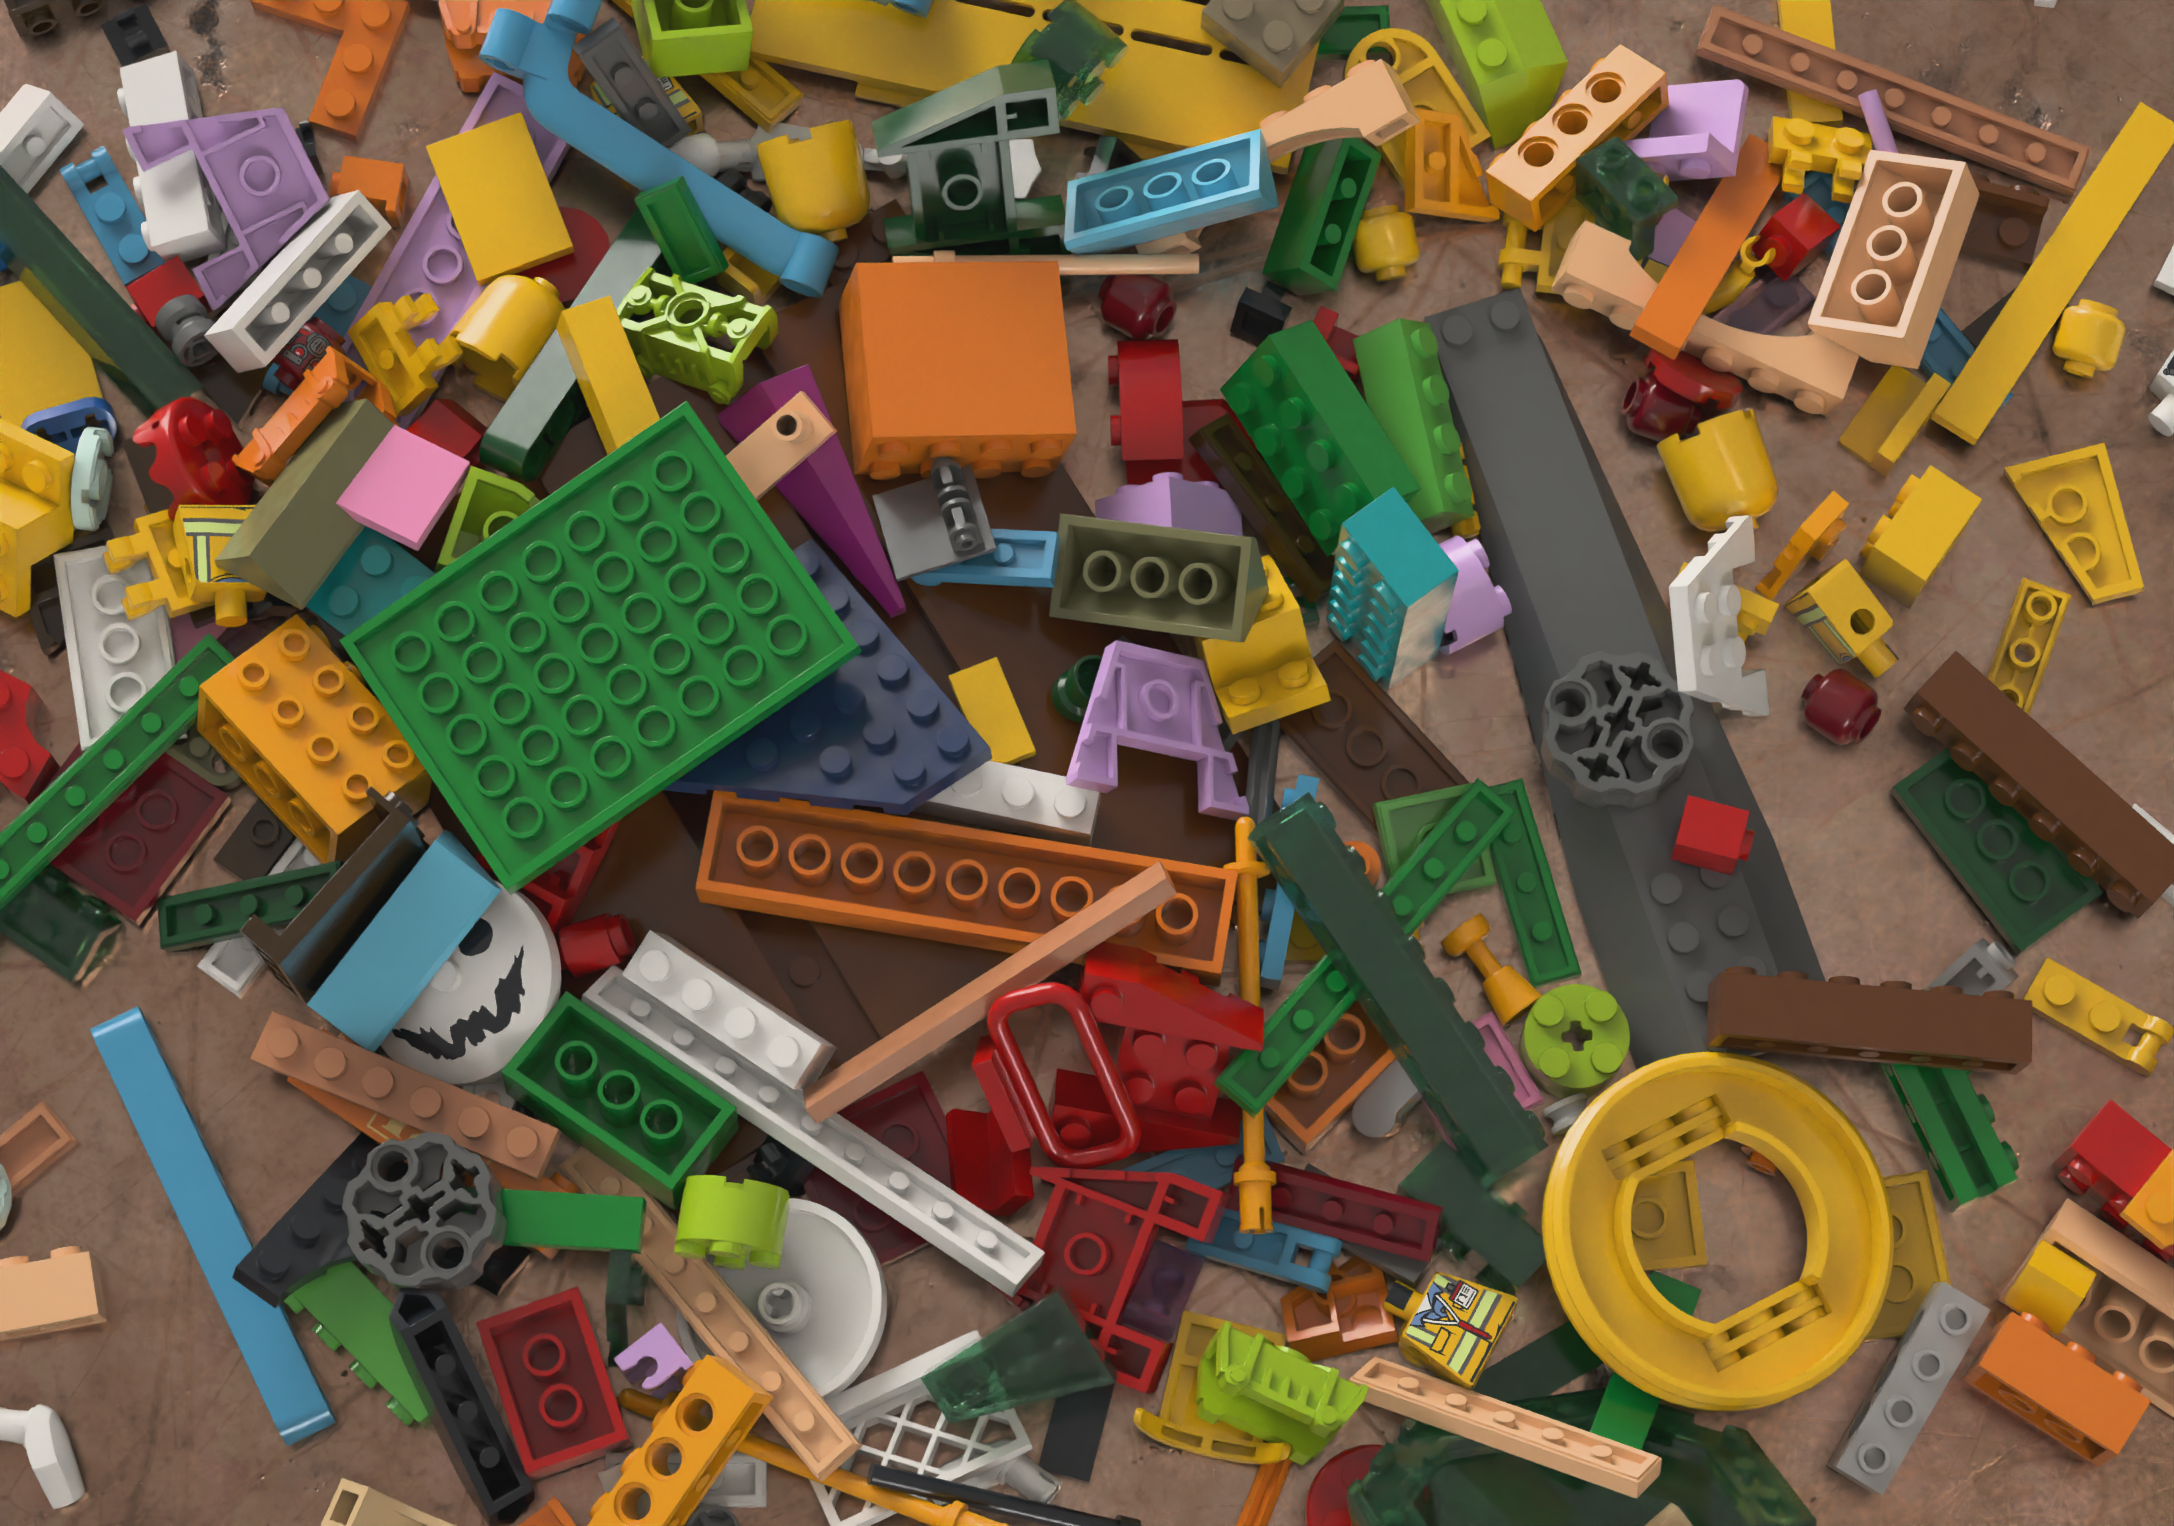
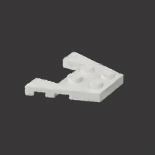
[1669,515,1770,716]

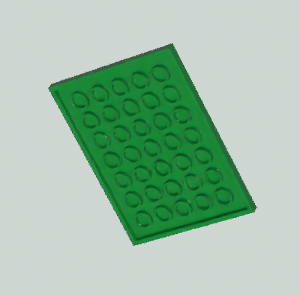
[339,401,862,895]

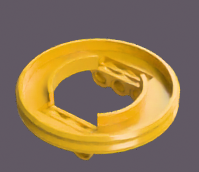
[1542,1052,1894,1412]

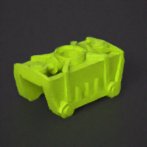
[616,267,779,405]
[1196,1321,1369,1466]

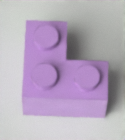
[1095,472,1243,536]

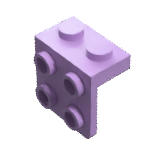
[1618,79,1749,183]

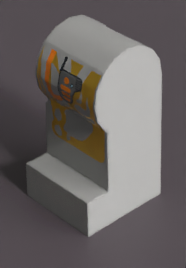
[1352,1046,1456,1138]

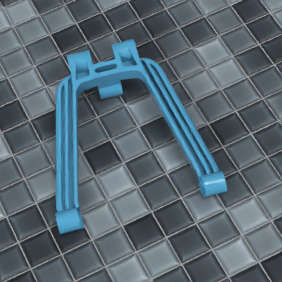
[478,0,934,298]

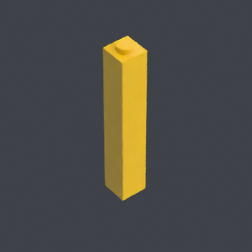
[556,295,660,455]

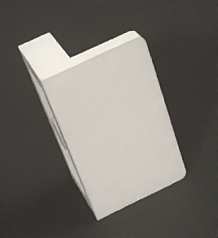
[0,84,85,201]

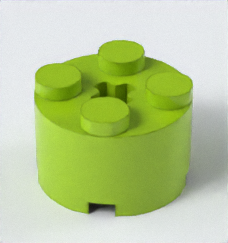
[1519,984,1630,1099]
[674,1175,790,1270]

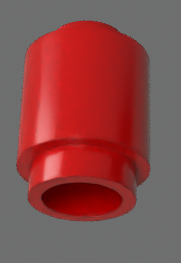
[556,912,636,978]

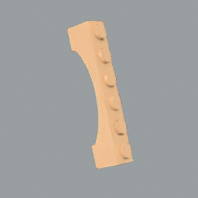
[1135,59,1421,254]
[1551,220,1859,416]

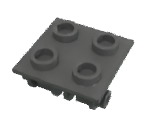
[872,457,997,582]

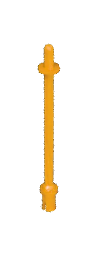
[1223,816,1276,1234]
[618,1388,1010,1526]

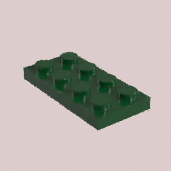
[1890,748,2103,956]

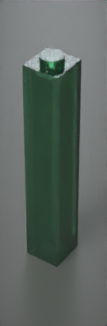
[0,165,203,419]

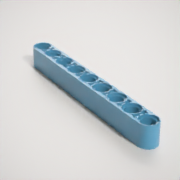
[90,1006,337,1446]

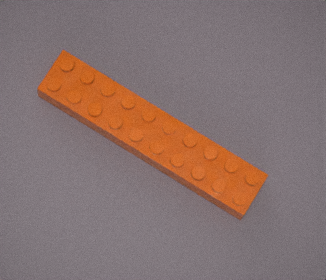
[695,790,1238,987]

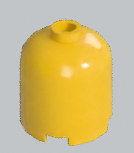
[756,120,871,243]
[445,274,566,403]
[1657,409,1779,532]

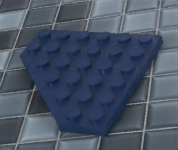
[664,539,992,815]

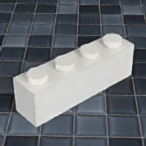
[117,51,227,262]
[204,190,392,373]
[912,761,1101,847]
[622,930,837,1091]

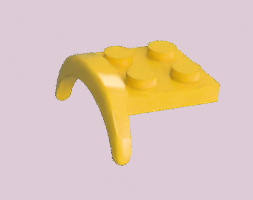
[1133,1310,1291,1464]

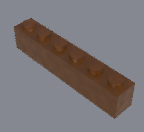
[1903,650,2174,919]
[1707,966,2032,1075]

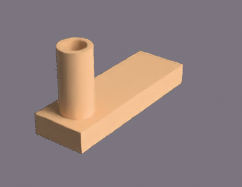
[726,391,837,501]

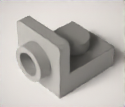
[1930,938,2019,996]

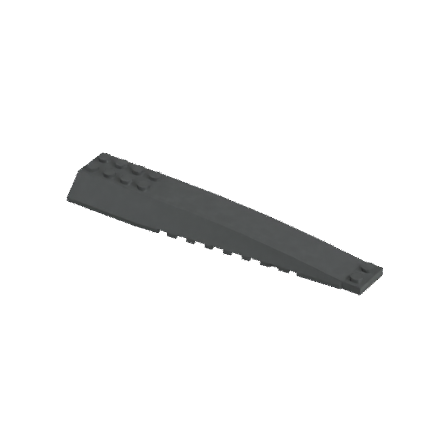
[1423,287,1826,1070]

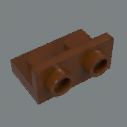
[1959,172,2050,271]

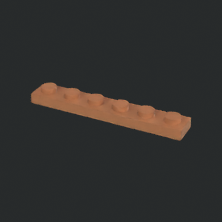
[250,1011,562,1181]

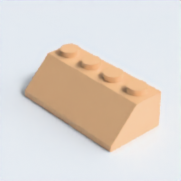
[1808,150,1980,369]
[1998,1198,2174,1418]

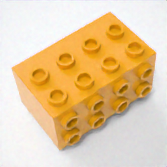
[197,614,432,864]

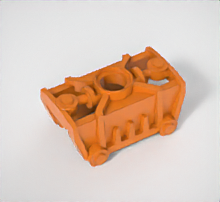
[439,0,593,92]
[231,346,399,487]

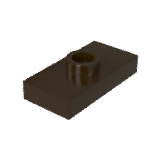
[213,798,296,881]

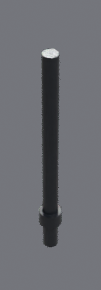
[867,1463,1142,1526]

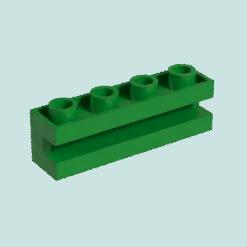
[1879,989,2019,1213]

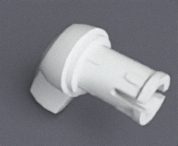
[668,133,757,178]
[0,1404,85,1509]
[932,1438,1063,1505]

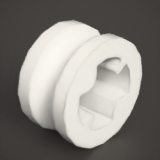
[1543,1092,1589,1136]

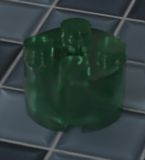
[1011,0,1129,121]

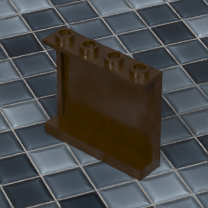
[240,786,430,1007]

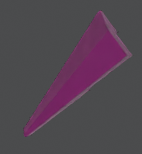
[717,364,907,618]

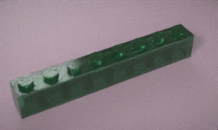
[1247,792,1548,1189]

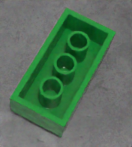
[1220,320,1422,557]
[501,991,739,1210]

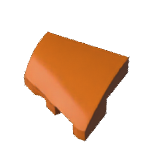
[1280,1255,1399,1362]

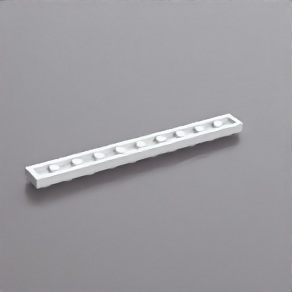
[581,965,1045,1297]

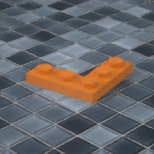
[250,0,411,143]

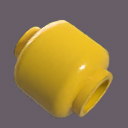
[1352,205,1420,282]
[2052,299,2126,378]

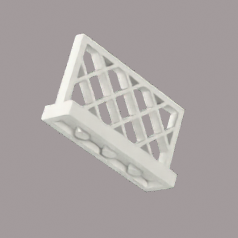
[809,1329,1033,1526]

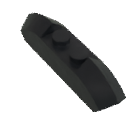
[389,1288,535,1526]

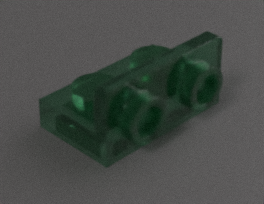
[1575,137,1678,261]
[0,866,122,983]

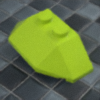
[1425,0,1569,152]

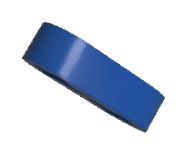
[21,397,117,455]

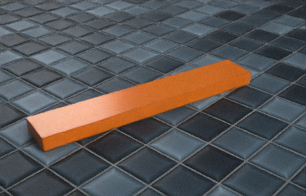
[1629,133,1783,360]

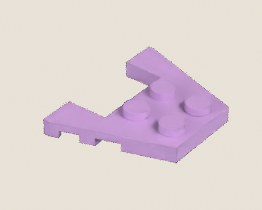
[122,107,330,310]
[1066,640,1249,821]

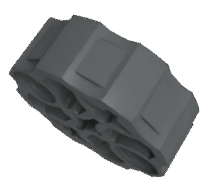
[1541,650,1695,810]
[342,1131,508,1291]

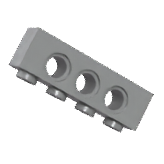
[1826,1282,1991,1495]

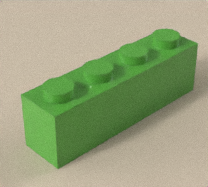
[1352,318,1475,534]
[284,1262,432,1430]

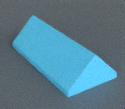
[1064,129,1279,254]
[307,829,502,1052]

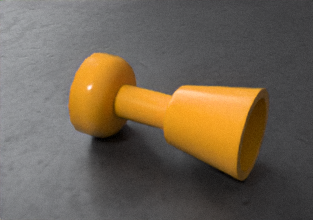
[1440,913,1543,1028]

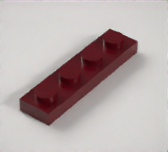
[1226,1153,1444,1263]

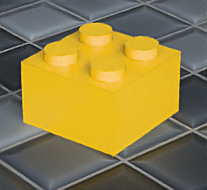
[1859,465,1982,609]

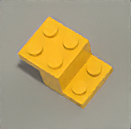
[0,418,75,618]
[1193,554,1331,734]

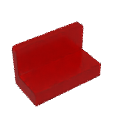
[946,1108,1034,1217]

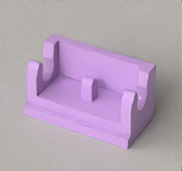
[614,1322,694,1400]

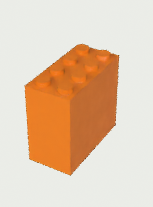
[838,261,1077,480]

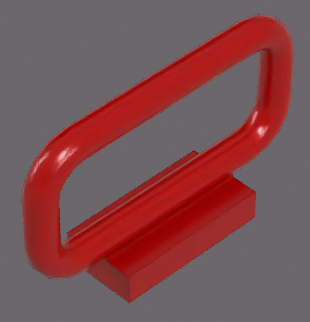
[971,982,1142,1169]

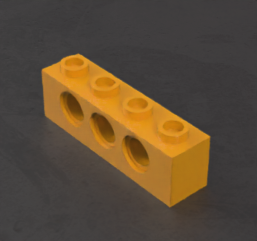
[1486,44,1669,232]
[587,1354,774,1526]

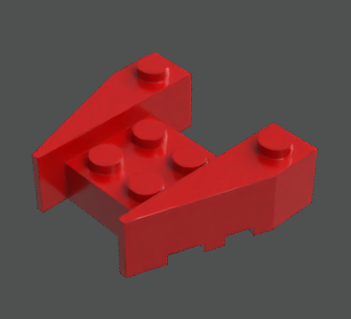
[1047,941,1264,1153]
[987,1166,1231,1394]

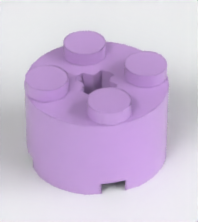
[1439,535,1512,656]

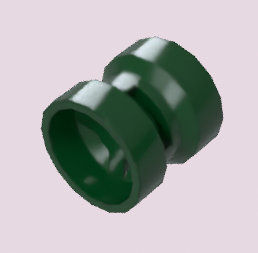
[1051,655,1102,722]

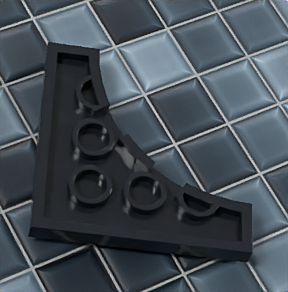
[232,1132,532,1308]

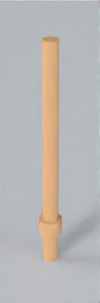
[892,250,1199,275]

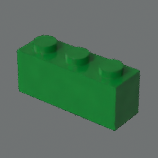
[1262,137,1382,296]

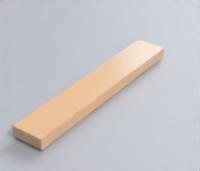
[1348,1356,1662,1499]

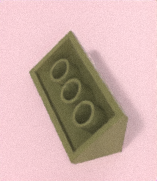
[215,399,394,610]
[1049,514,1269,642]

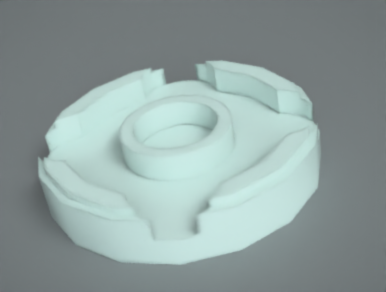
[71,427,114,531]

